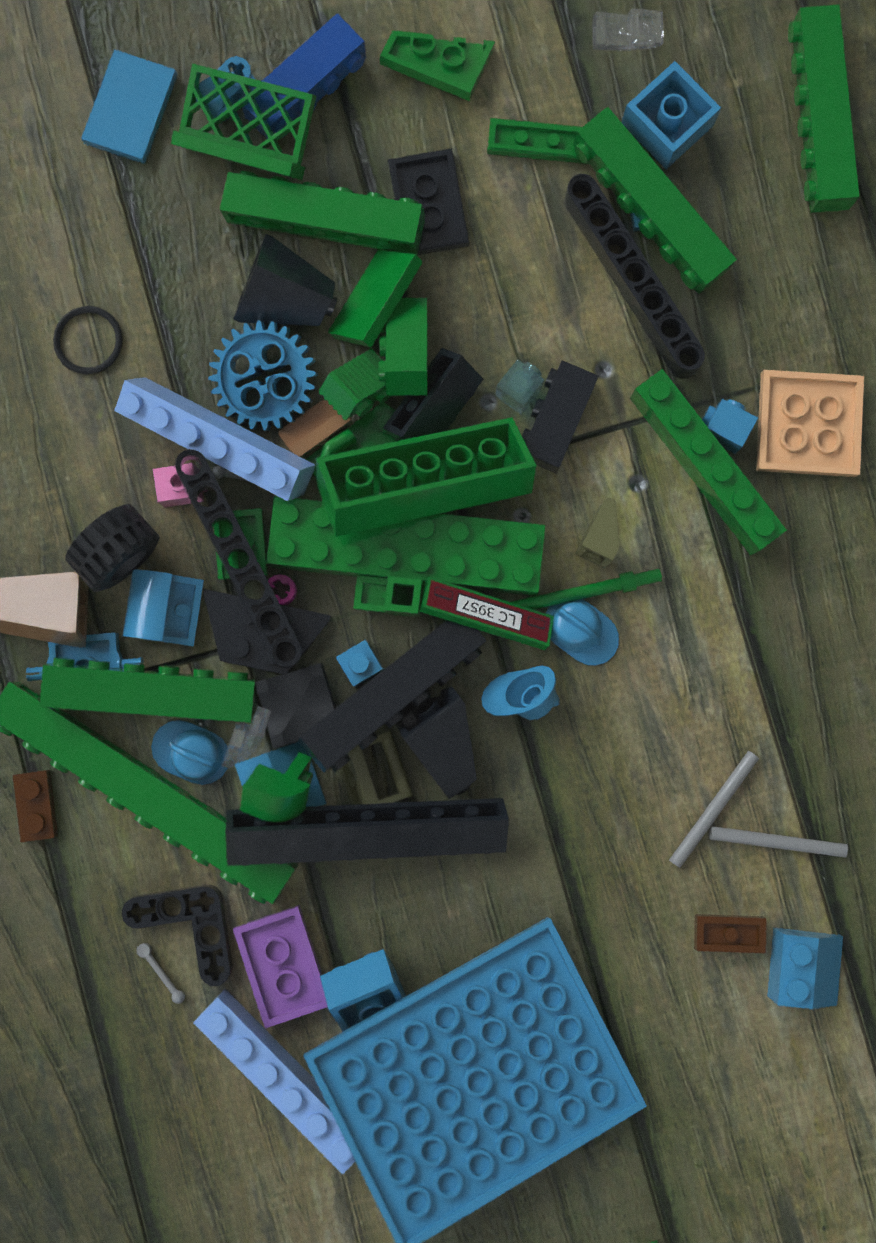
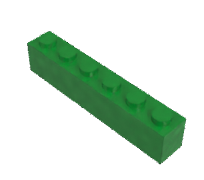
[788,4,860,213]
[573,106,737,294]
[219,171,425,256]
[630,369,787,556]
[39,658,255,723]

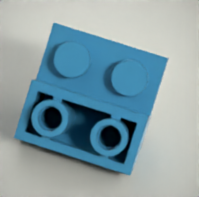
[122,569,204,646]

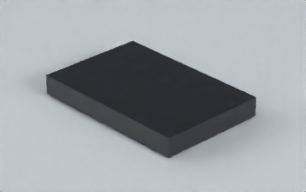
[388,148,469,256]

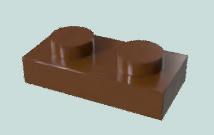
[13,770,58,843]
[694,914,766,953]

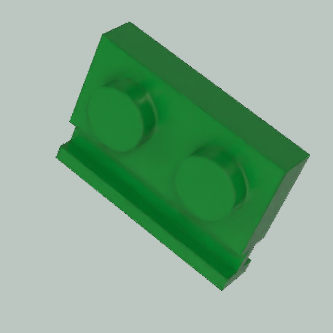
[214,508,269,580]

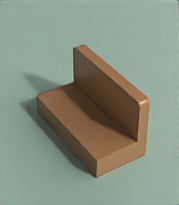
[278,399,353,459]

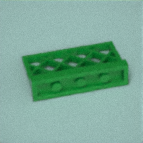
[171,63,316,181]

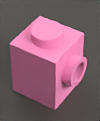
[153,463,207,507]

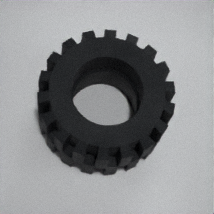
[65,504,160,592]

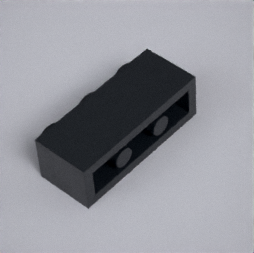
[383,348,484,441]
[522,360,599,474]

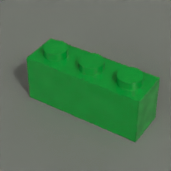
[379,298,428,396]

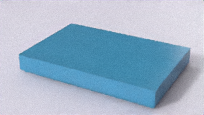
[81,49,177,164]

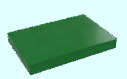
[328,249,423,347]

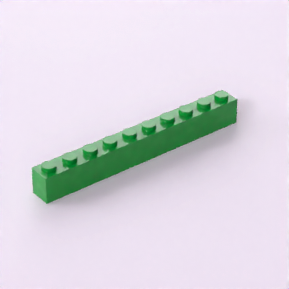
[0,681,299,904]

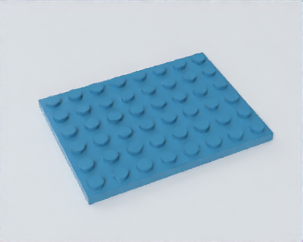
[303,917,647,1243]

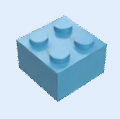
[622,61,721,169]

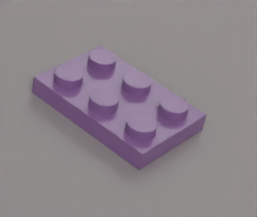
[233,905,328,1028]

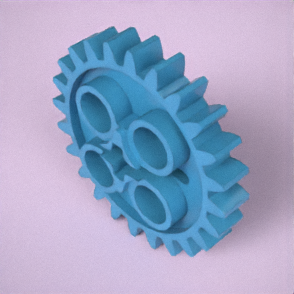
[208,320,318,431]

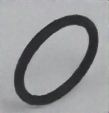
[53,306,123,375]

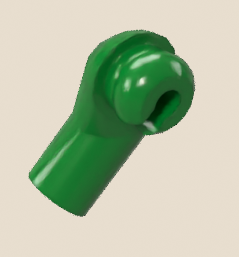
[320,429,356,457]

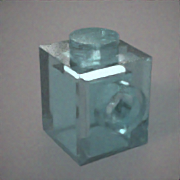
[495,359,544,415]

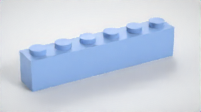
[114,377,316,501]
[193,989,355,1175]

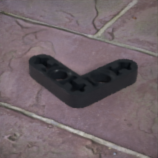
[122,884,233,986]

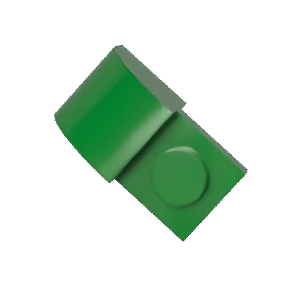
[353,575,424,617]
[239,752,313,822]

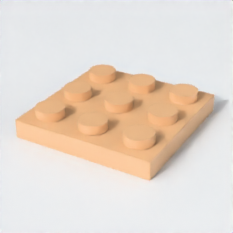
[756,370,864,477]

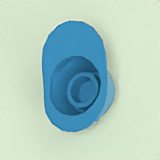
[546,599,619,666]
[481,665,560,720]
[151,720,230,785]

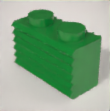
[319,348,391,420]

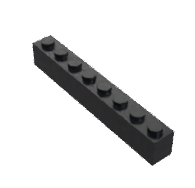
[225,798,509,866]

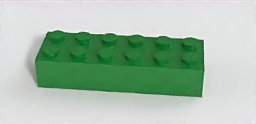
[316,417,536,537]

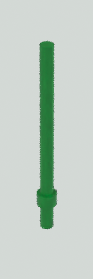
[510,568,662,610]

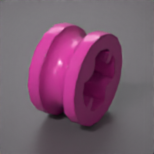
[268,574,297,605]

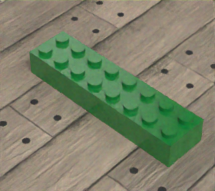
[266,496,545,596]

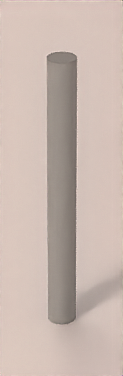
[669,751,759,868]
[709,826,848,858]

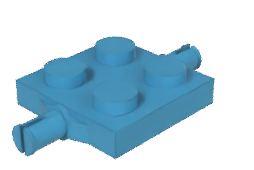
[26,633,144,682]

